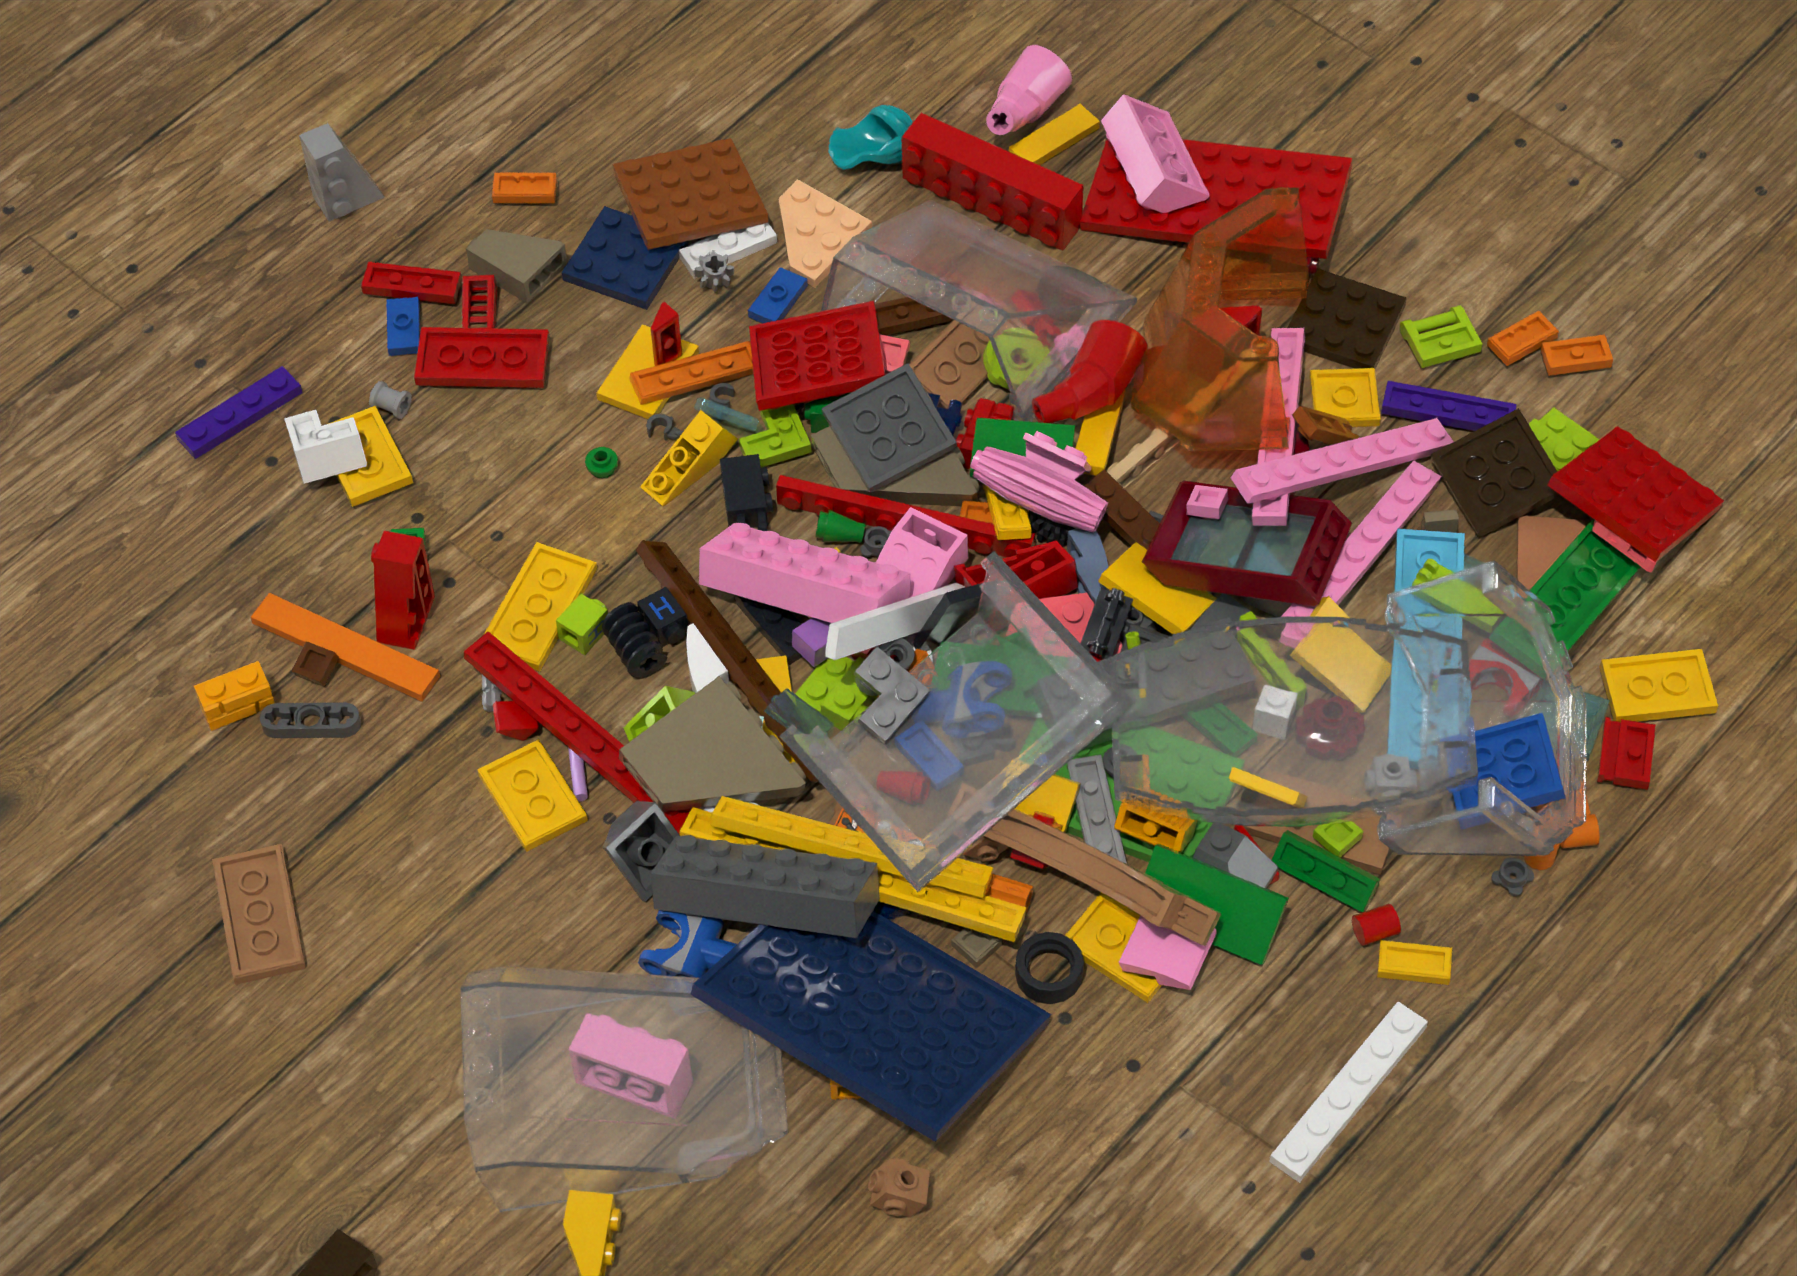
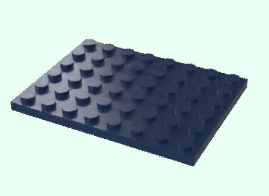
[691,911,1051,1142]

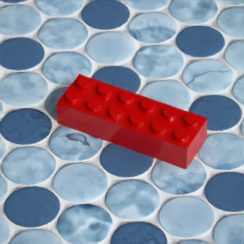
[902,113,1083,251]

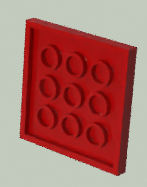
[749,301,886,411]
[1547,426,1724,562]

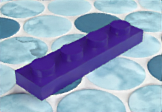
[175,366,302,459]
[1381,381,1517,431]

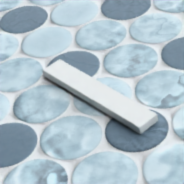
[825,583,965,660]

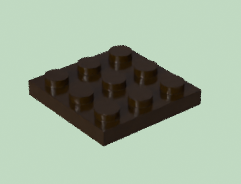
[1288,268,1407,369]
[1431,408,1560,538]

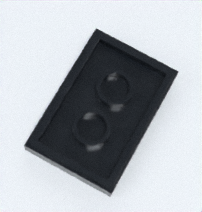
[913,578,1009,651]

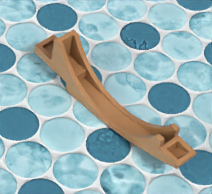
[949,785,1221,946]

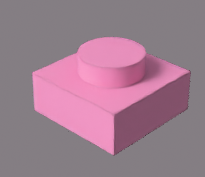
[1187,485,1228,519]

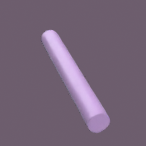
[568,747,588,801]

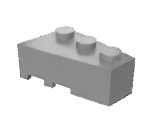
[299,123,384,221]

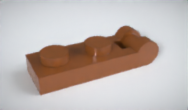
[1292,405,1360,446]

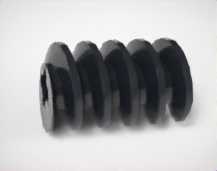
[602,602,668,678]

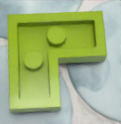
[739,404,812,467]

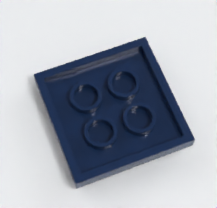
[562,206,689,310]

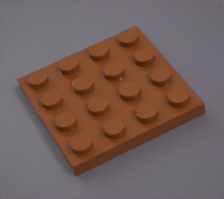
[613,138,768,250]

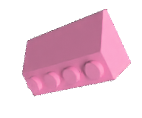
[1101,94,1210,213]

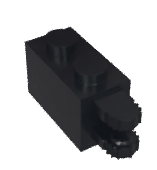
[720,454,773,531]

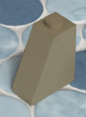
[466,229,567,303]

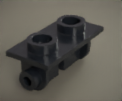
[1078,587,1133,659]

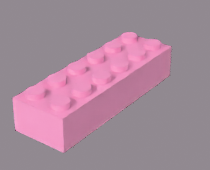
[699,523,911,623]

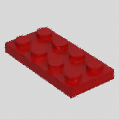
[414,327,550,388]

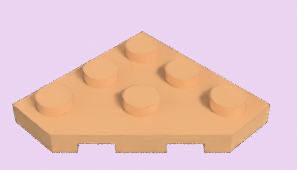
[778,179,872,288]

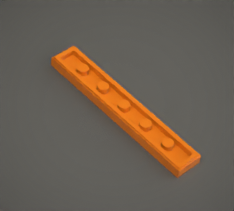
[251,593,441,702]

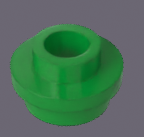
[585,447,618,478]

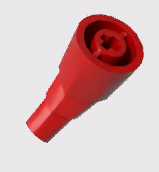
[1032,320,1148,423]

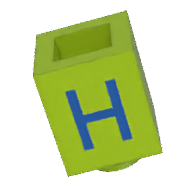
[556,593,608,655]

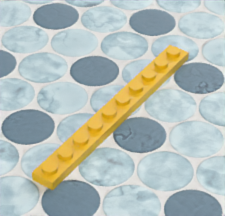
[680,807,1026,942]

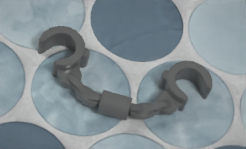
[646,383,735,441]

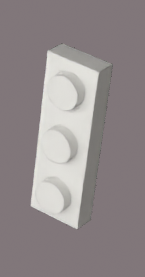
[679,223,777,279]

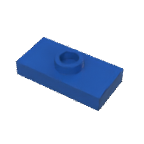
[748,267,808,323]
[386,297,420,356]

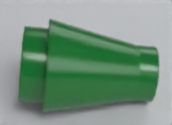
[815,510,865,543]

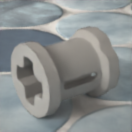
[369,381,412,419]

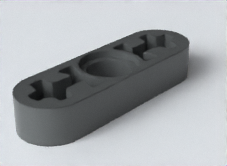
[260,702,361,738]

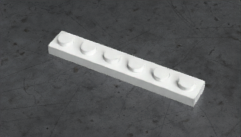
[1269,1002,1428,1183]

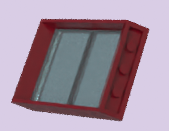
[1142,481,1352,606]

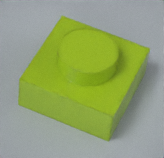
[1312,809,1363,857]

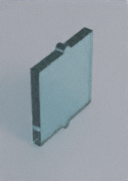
[764,688,834,748]

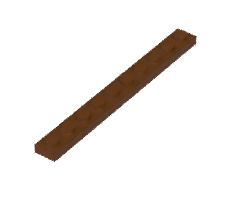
[636,540,842,782]

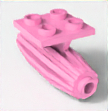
[970,431,1108,533]

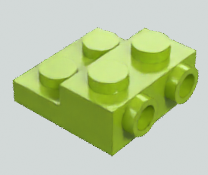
[1529,407,1600,471]
[793,657,878,735]

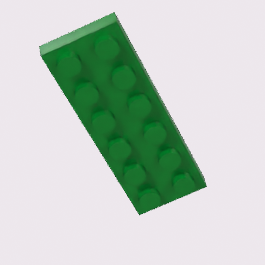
[1489,519,1641,680]

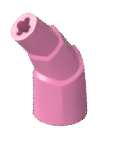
[986,45,1072,135]

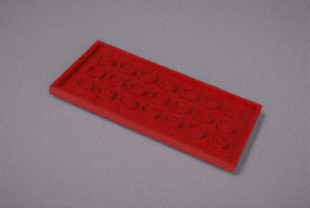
[1079,139,1353,259]

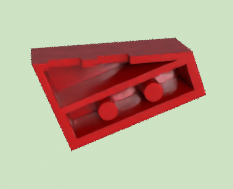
[371,531,435,650]
[954,541,1078,633]

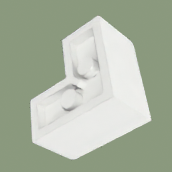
[284,410,367,484]

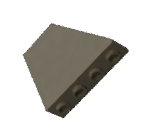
[811,392,980,506]
[619,676,806,812]

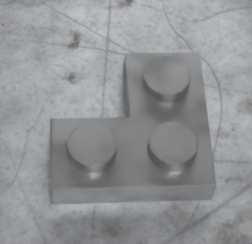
[854,646,930,744]

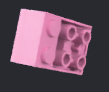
[876,507,968,598]

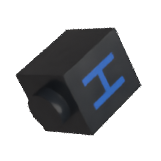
[637,587,688,647]

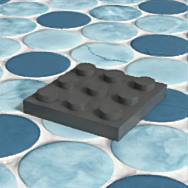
[822,363,957,493]

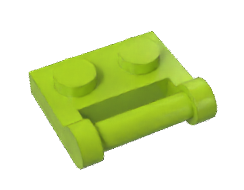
[1399,305,1482,368]

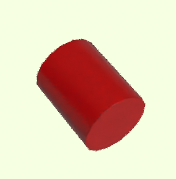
[1352,903,1401,946]

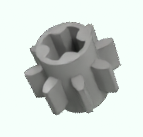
[694,250,734,292]

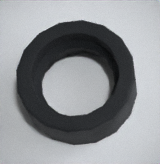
[1015,932,1084,1004]

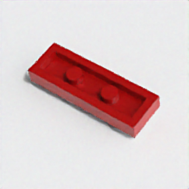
[361,262,462,304]

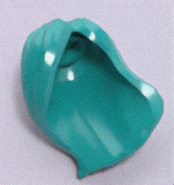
[828,105,913,170]

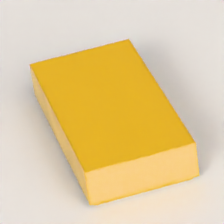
[1377,940,1452,985]

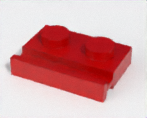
[1597,717,1656,790]

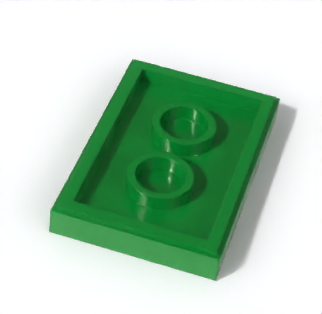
[970,418,1075,477]

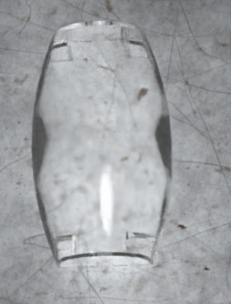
[1109,616,1478,827]

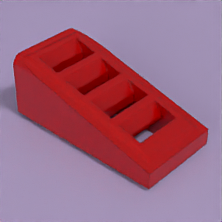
[462,275,497,328]

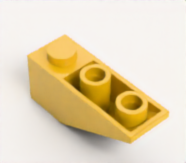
[640,410,738,507]
[563,1190,621,1276]

